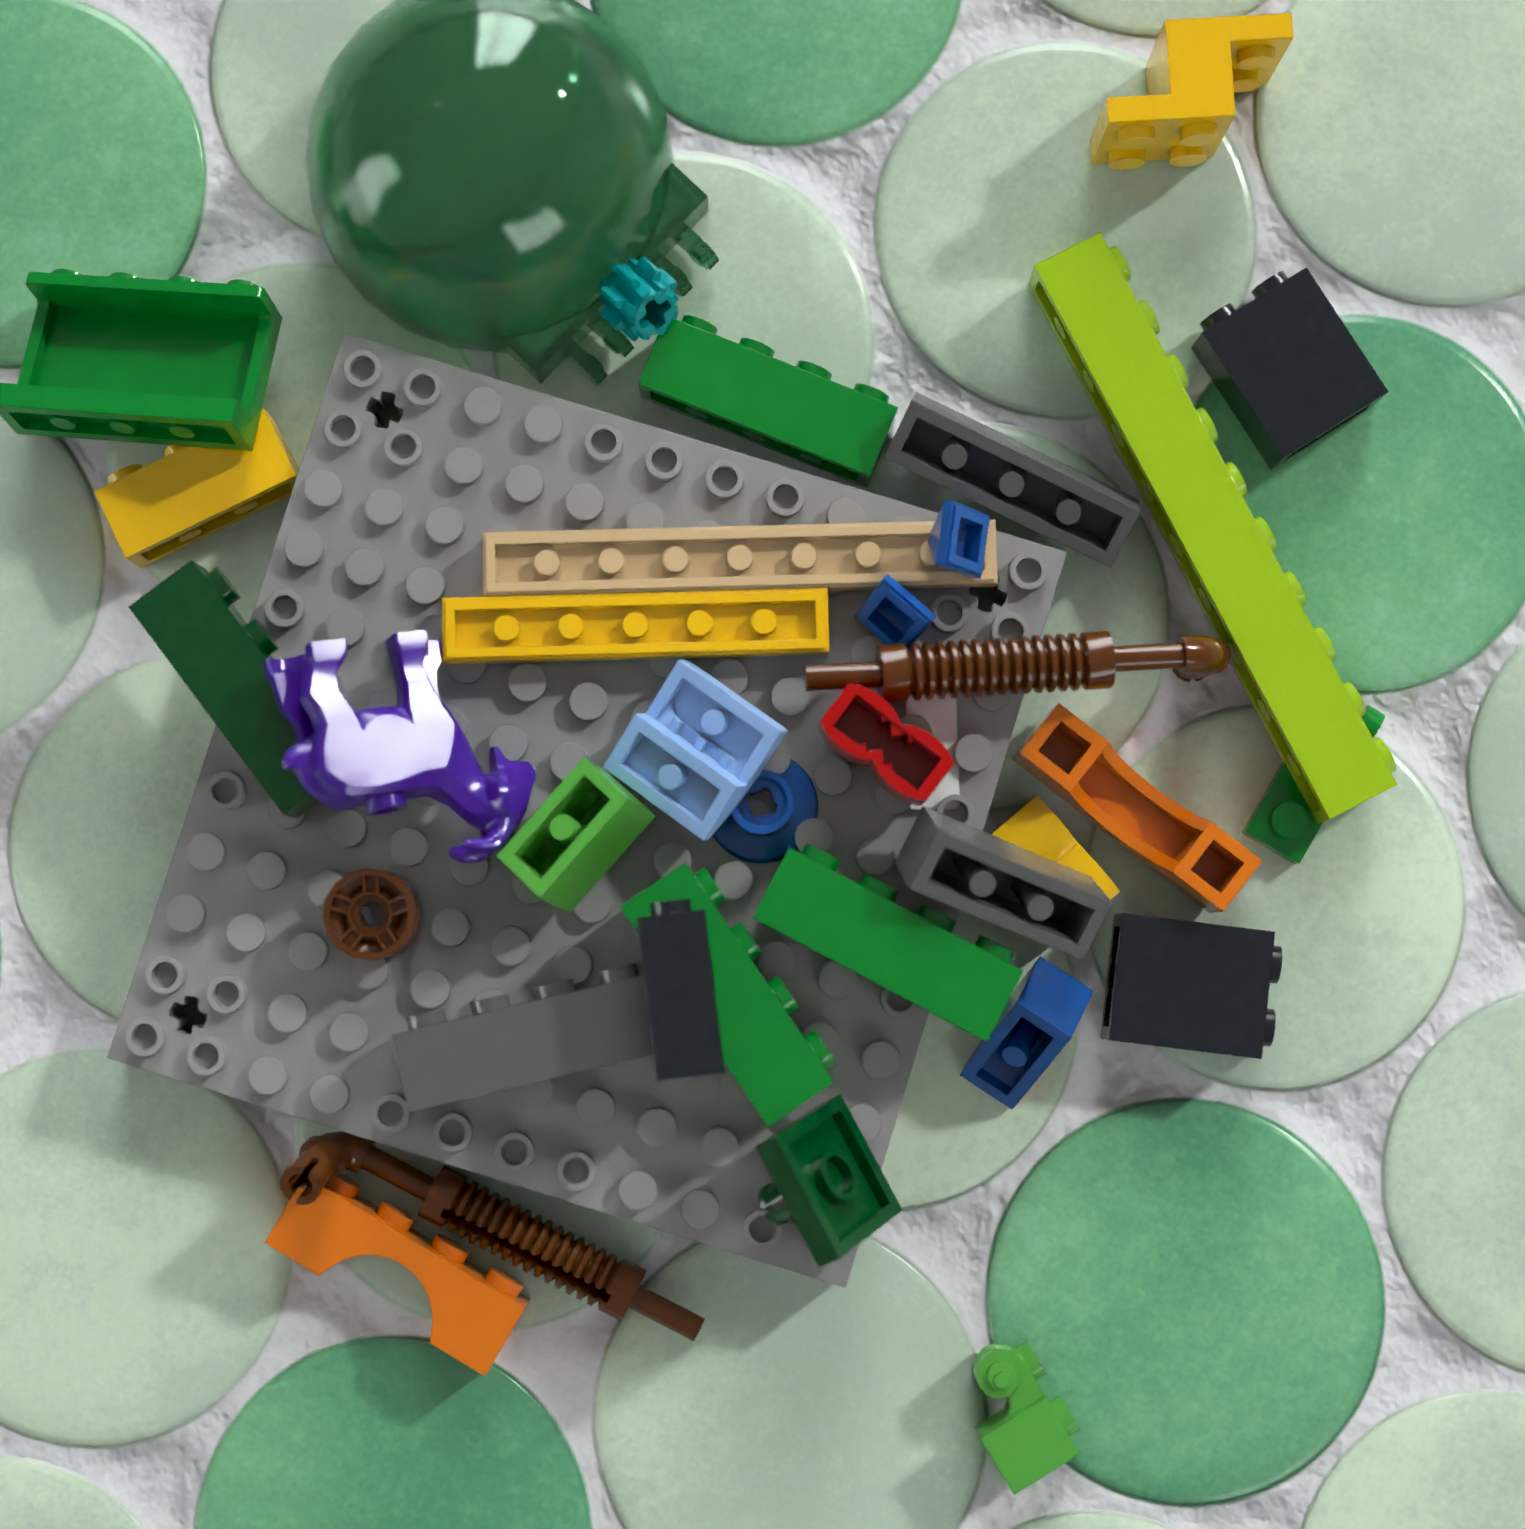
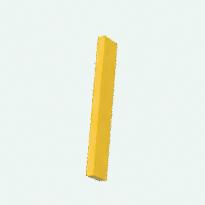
[442,588,829,664]

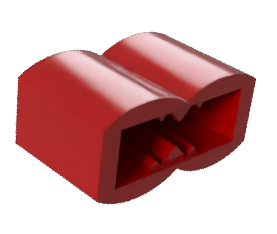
[818,683,954,806]

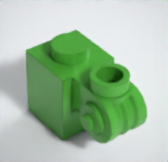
[973,1341,1080,1495]

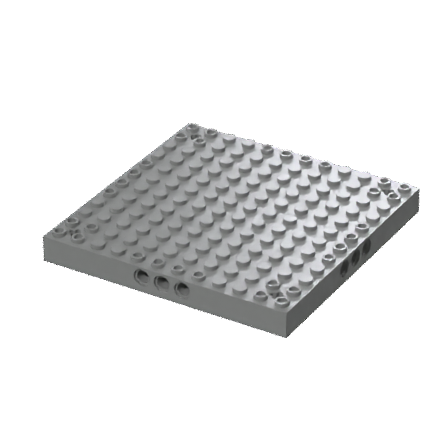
[107,333,1067,1288]

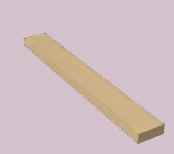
[482,520,998,597]

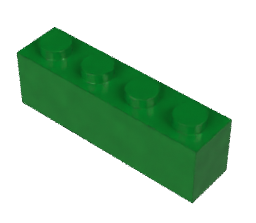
[638,315,898,488]
[752,843,1023,1041]
[620,862,836,1127]

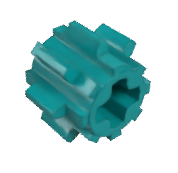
[599,257,679,341]

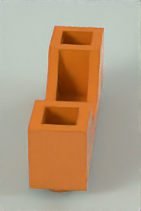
[1012,703,1262,913]
[264,1172,531,1376]

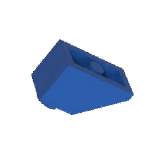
[960,956,1093,1109]

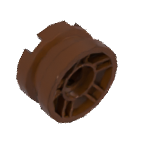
[323,868,422,960]

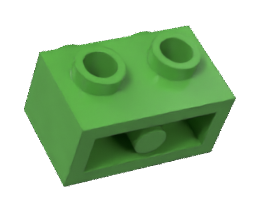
[497,757,656,913]

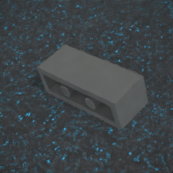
[894,806,1113,960]

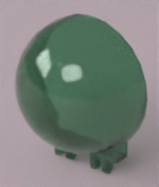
[305,0,719,385]

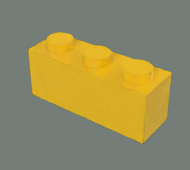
[94,409,299,568]

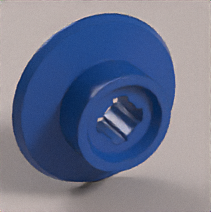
[712,759,819,863]

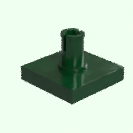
[755,1094,902,1268]

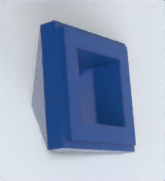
[927,500,990,579]
[854,574,936,649]

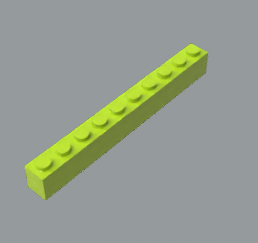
[1028,232,1398,824]

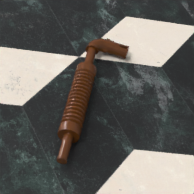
[804,631,1231,703]
[280,1131,705,1341]

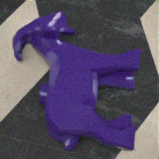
[262,630,536,863]

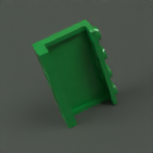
[0,269,282,451]

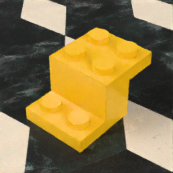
[1090,13,1294,170]

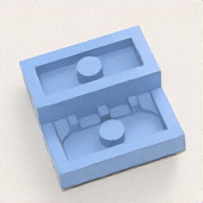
[603,659,789,841]

